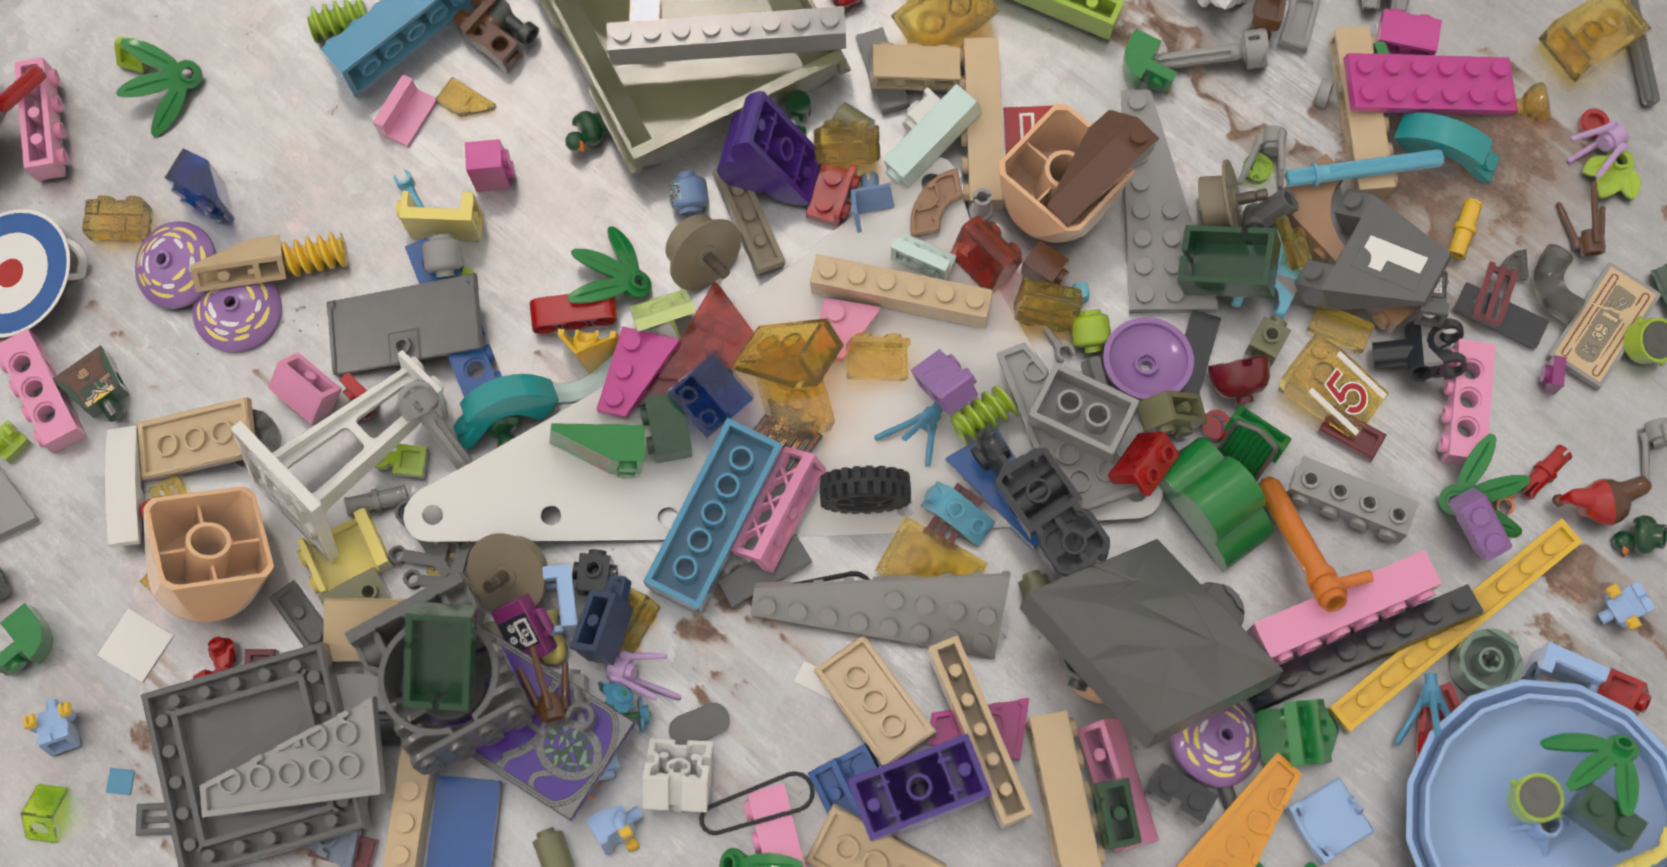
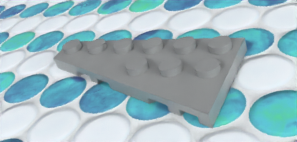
[997,343,1141,511]
[200,697,386,817]

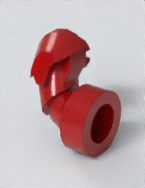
[193,636,236,679]

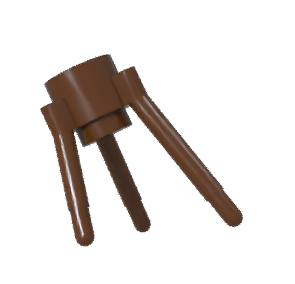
[1556,181,1606,257]
[517,645,570,723]

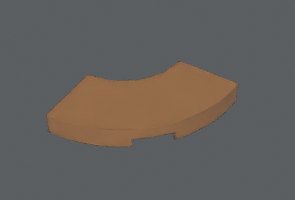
[910,168,963,238]

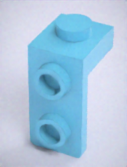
[920,481,995,545]

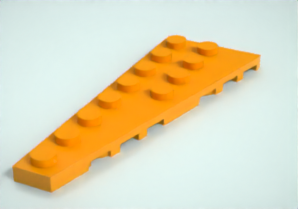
[1176,752,1302,867]

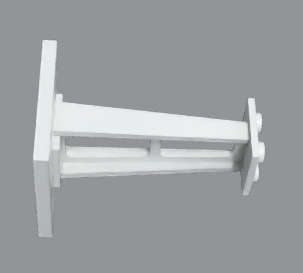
[230,350,448,562]

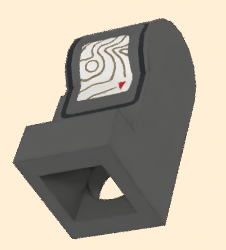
[1414,271,1449,328]

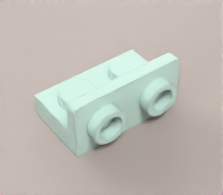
[891,233,956,280]

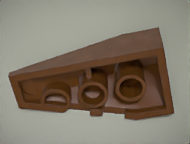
[1046,109,1159,228]

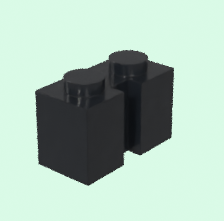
[1144,762,1219,827]

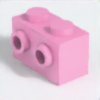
[268,352,342,424]

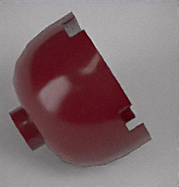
[1207,355,1270,404]

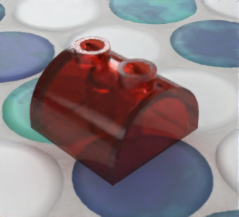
[950,215,1023,294]

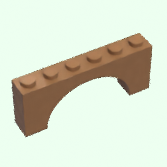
[1281,154,1450,334]

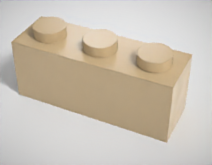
[870,42,960,92]

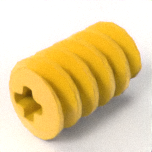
[282,231,349,277]

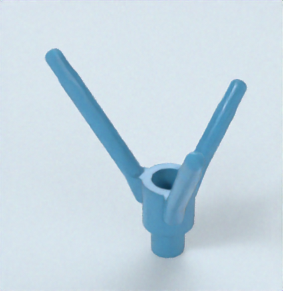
[874,402,943,467]
[1395,673,1451,745]

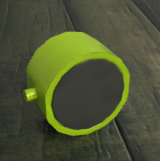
[1624,316,1667,366]
[1508,773,1564,824]

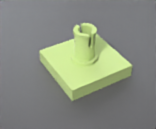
[629,289,696,341]

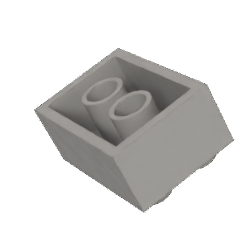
[1028,361,1140,463]

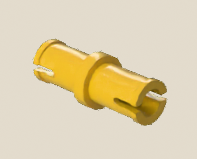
[1447,198,1483,260]

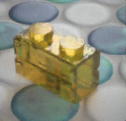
[814,119,881,165]
[82,195,153,242]
[1013,277,1083,332]

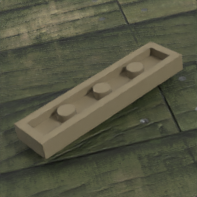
[712,168,785,275]

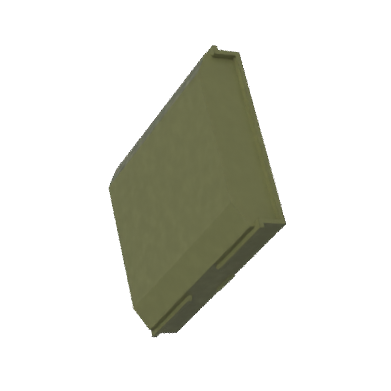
[540,0,851,176]

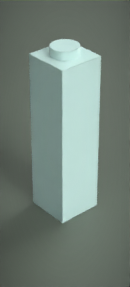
[883,84,981,188]

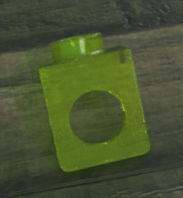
[20,784,68,843]

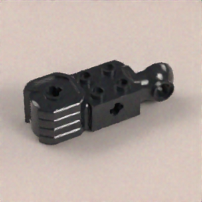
[970,427,1110,580]

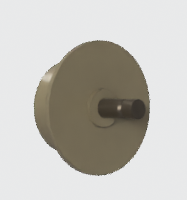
[1197,159,1269,227]
[665,214,741,290]
[467,533,547,611]

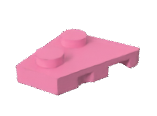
[813,298,880,362]

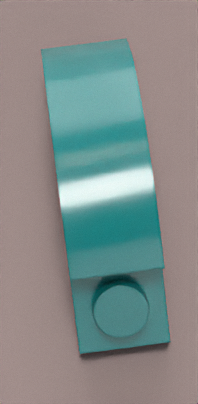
[1393,113,1500,183]
[453,374,559,450]

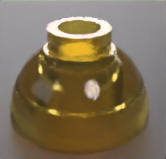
[1516,82,1552,122]

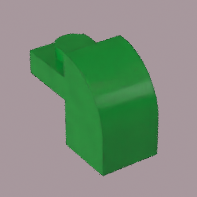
[1122,29,1177,94]
[0,603,53,676]

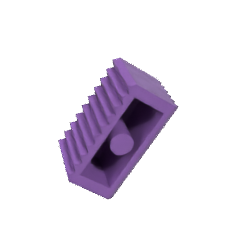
[911,349,978,416]
[1448,487,1513,561]

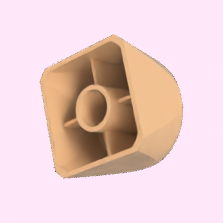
[999,104,1135,243]
[144,486,274,622]

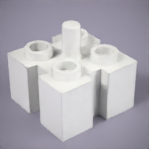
[642,738,713,813]

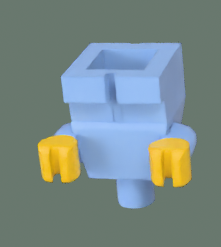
[1597,581,1656,631]
[23,699,81,756]
[586,805,643,856]

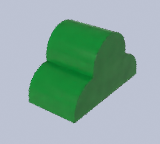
[1158,437,1274,572]

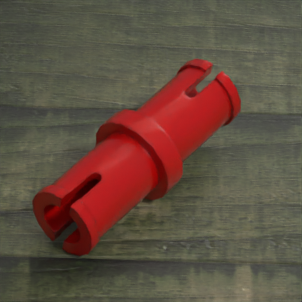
[1519,444,1573,499]

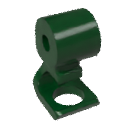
[785,90,811,137]

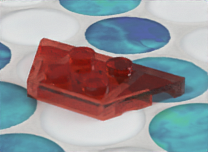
[658,282,753,385]

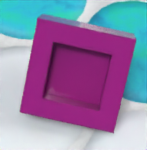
[1540,355,1567,394]

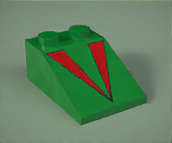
[549,423,645,479]

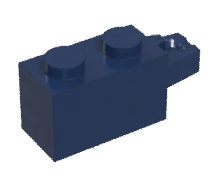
[570,575,634,665]

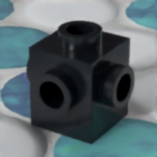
[572,549,618,596]

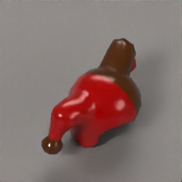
[1552,476,1652,525]

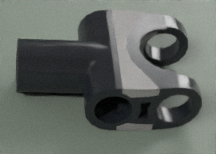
[1372,318,1468,382]

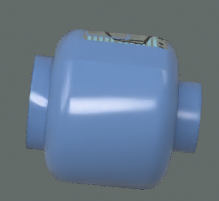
[669,171,709,216]

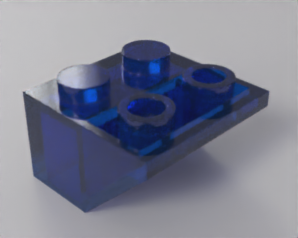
[164,148,235,224]
[667,348,754,438]

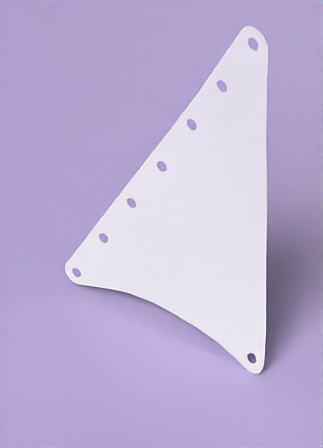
[403,157,1163,542]

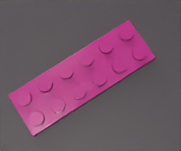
[1343,53,1518,115]

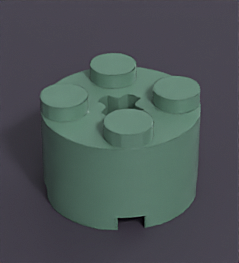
[1449,629,1523,695]

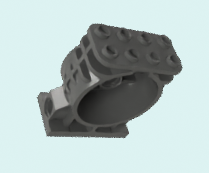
[345,570,536,777]

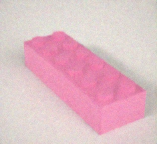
[1246,550,1442,666]

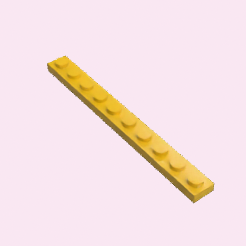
[1327,518,1583,733]

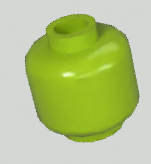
[1071,309,1111,353]

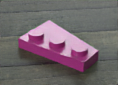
[596,326,681,420]
[926,698,1029,761]

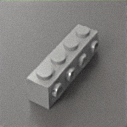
[1286,456,1419,543]

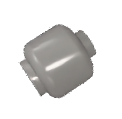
[422,234,463,278]

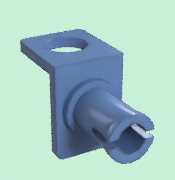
[851,171,894,233]

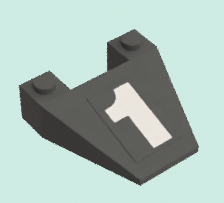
[1295,189,1452,310]

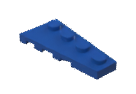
[945,428,1039,549]

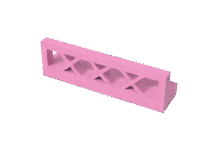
[731,446,826,573]

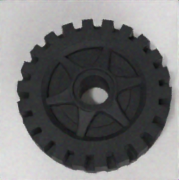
[819,465,911,514]

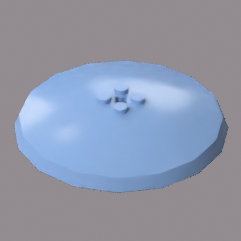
[1406,679,1667,867]

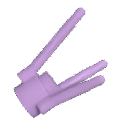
[1567,121,1629,179]
[606,650,681,700]

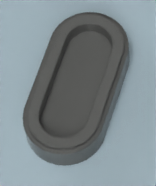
[669,703,730,745]

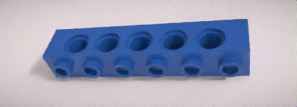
[404,233,502,397]

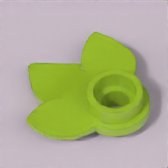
[1582,150,1641,200]

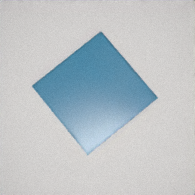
[105,768,135,795]

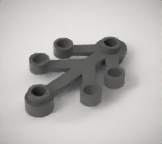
[388,500,475,590]

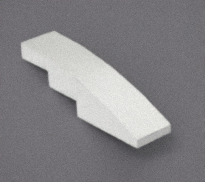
[105,425,145,548]

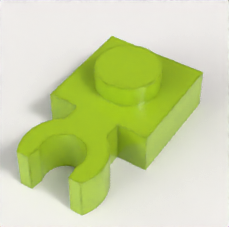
[374,444,429,479]

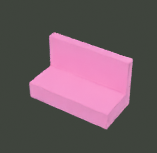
[373,74,438,148]

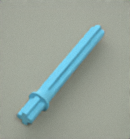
[1284,149,1444,187]

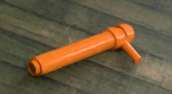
[1259,476,1374,612]

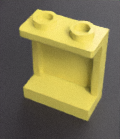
[396,191,484,242]
[297,507,395,594]

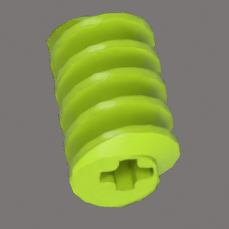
[307,0,368,44]
[950,385,1018,446]

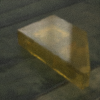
[435,77,497,117]
[1274,215,1313,271]

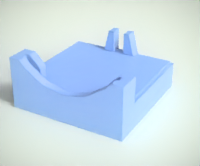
[542,563,578,638]
[1521,642,1610,692]
[1284,777,1375,866]

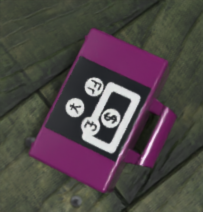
[491,593,558,658]

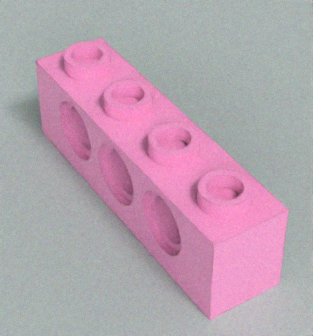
[0,328,87,453]
[1438,339,1496,465]

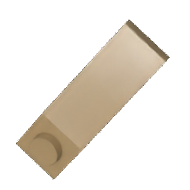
[190,234,287,292]

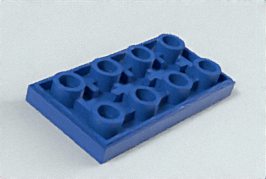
[426,775,502,867]

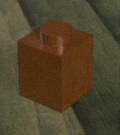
[1021,240,1069,292]

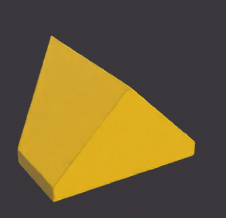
[558,329,619,374]

